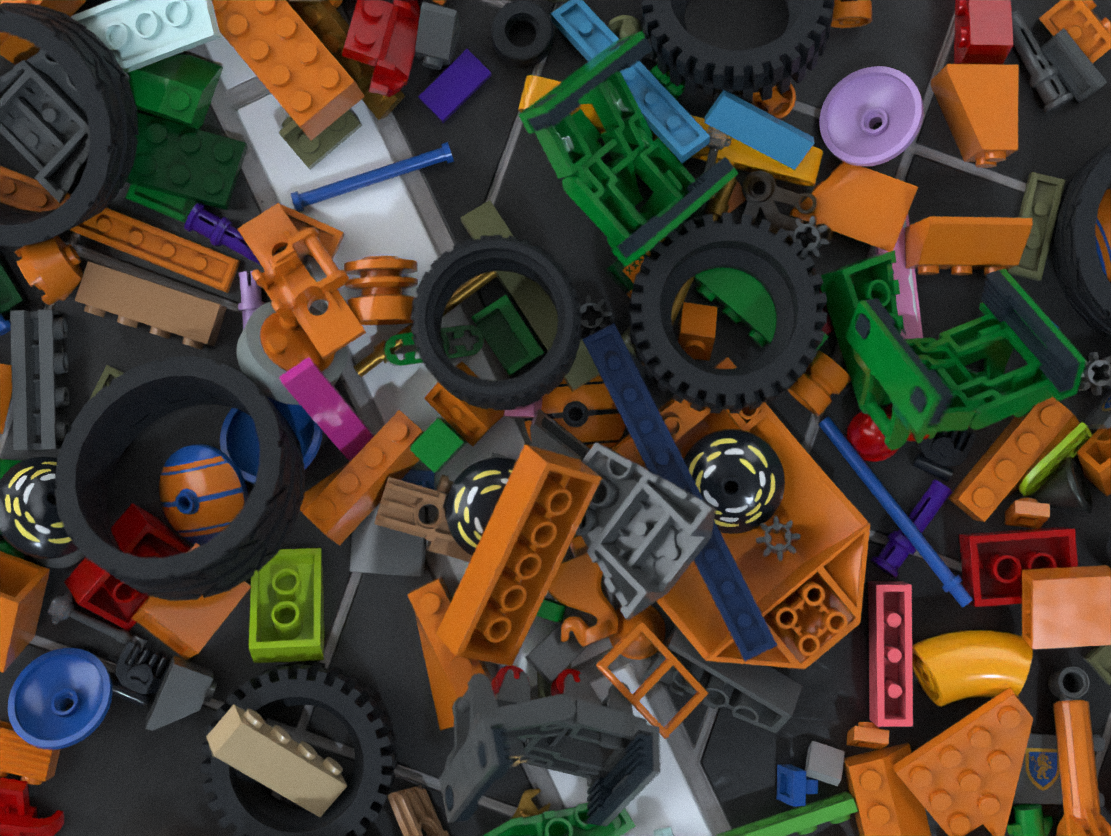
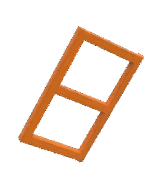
[596,620,709,739]

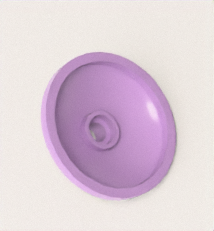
[819,66,924,166]

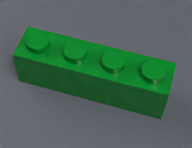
[695,268,829,351]

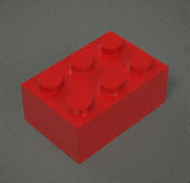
[959,527,1078,607]

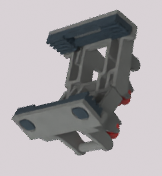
[439,665,660,826]

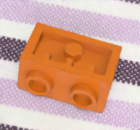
[1039,0,1111,63]

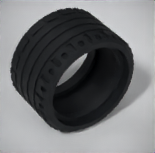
[411,235,581,410]

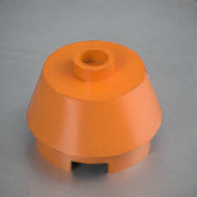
[14,236,83,305]

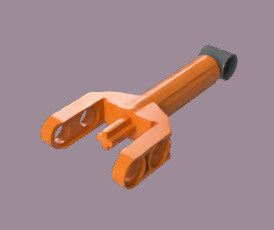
[1048,666,1111,836]

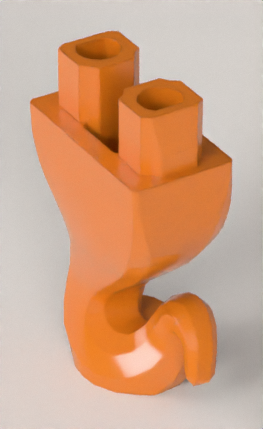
[548,536,618,647]

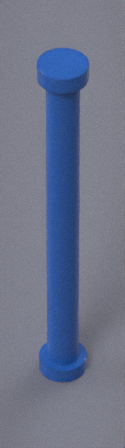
[291,142,454,212]

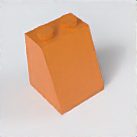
[931,64,1019,168]
[132,543,251,660]
[0,551,50,673]

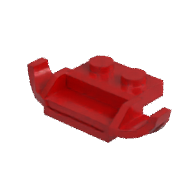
[341,0,421,97]
[0,777,65,836]

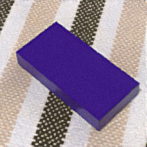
[418,49,492,123]

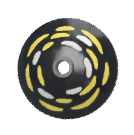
[683,429,785,534]
[0,457,79,559]
[445,457,517,556]

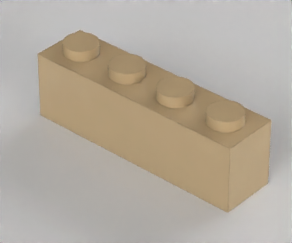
[206,704,347,817]

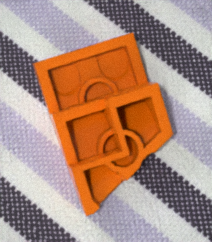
[790,162,918,252]

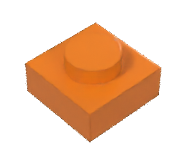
[1005,498,1050,528]
[846,722,889,750]

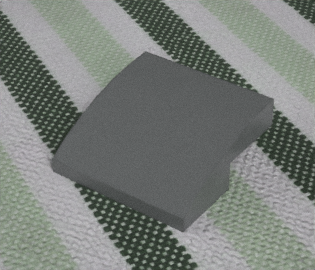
[350,504,428,577]

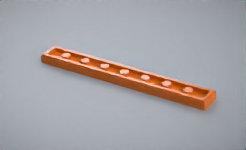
[0,166,241,293]

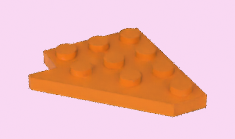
[893,687,1034,836]

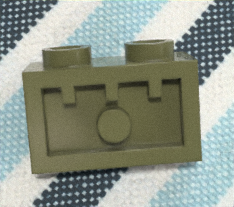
[279,110,362,170]

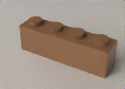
[75,261,227,350]

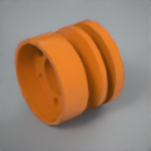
[344,256,418,325]

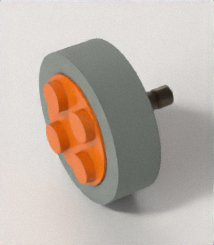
[236,301,348,405]

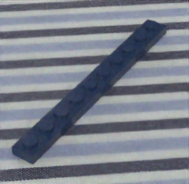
[582,324,777,661]

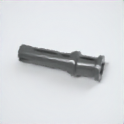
[1012,10,1074,113]

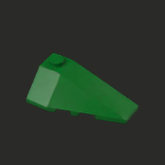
[127,55,223,130]
[483,802,636,836]

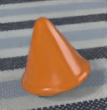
[609,605,666,660]

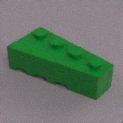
[821,250,904,405]

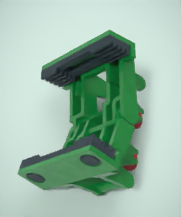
[519,31,739,267]
[845,268,1086,450]

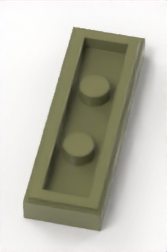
[1006,172,1066,281]

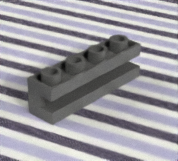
[10,309,70,450]

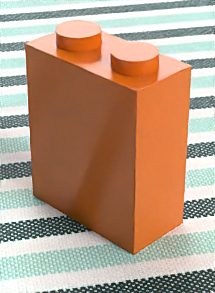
[1022,565,1111,649]

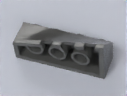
[642,625,803,733]

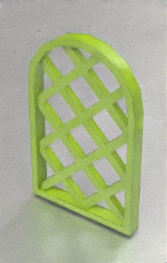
[1019,422,1092,496]

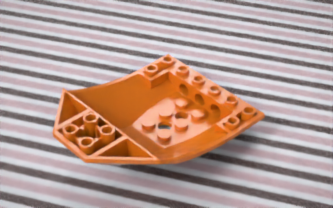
[611,357,870,669]

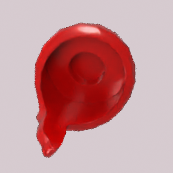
[847,403,900,462]

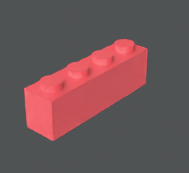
[868,581,913,727]

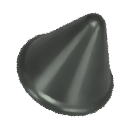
[1031,458,1093,513]

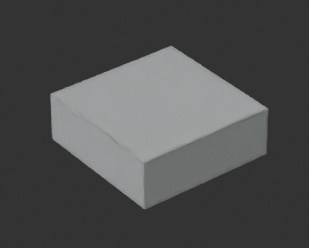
[805,741,845,786]

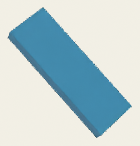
[705,90,814,170]

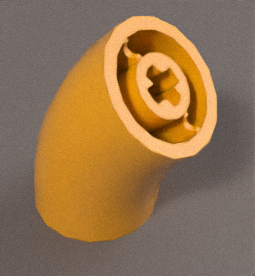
[912,630,1033,707]

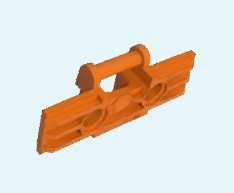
[238,203,366,360]

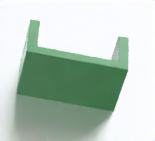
[471,295,544,377]
[410,418,468,473]

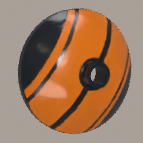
[524,375,626,449]

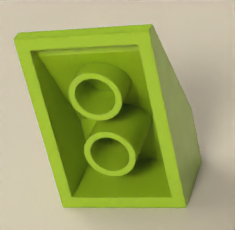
[249,548,324,663]

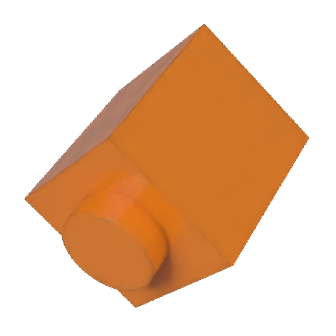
[677,302,718,361]

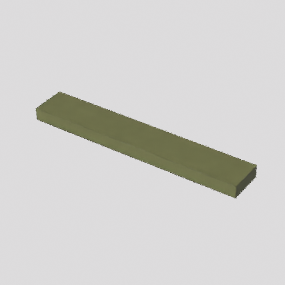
[461,200,600,392]

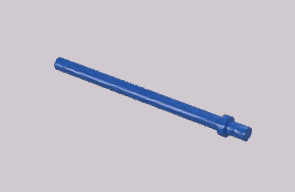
[818,416,973,608]

